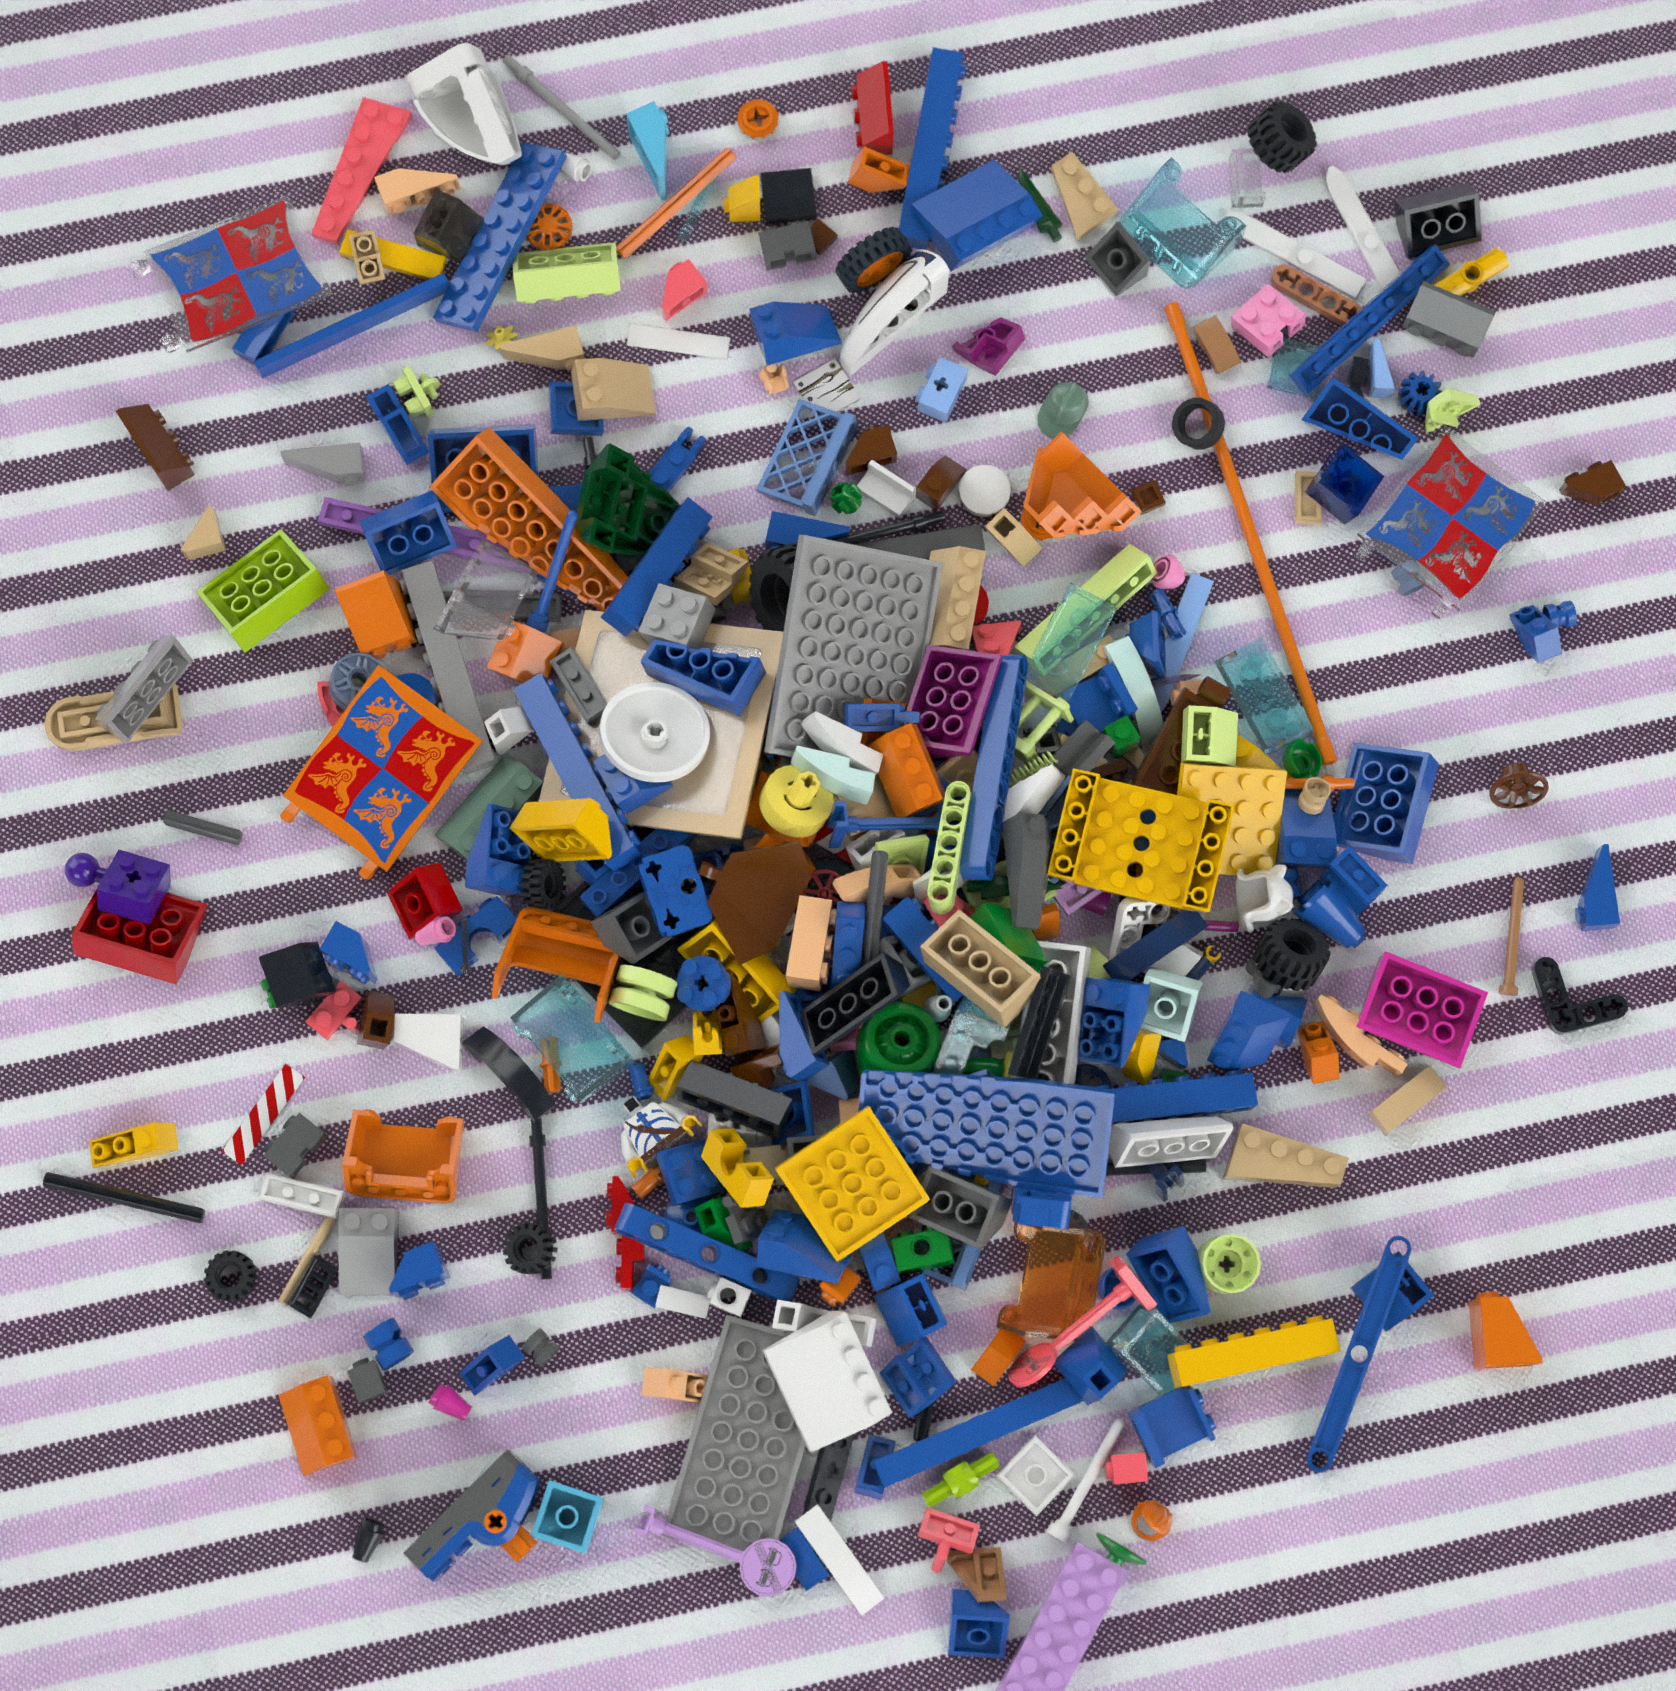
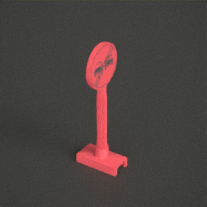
[1008,1255,1157,1387]

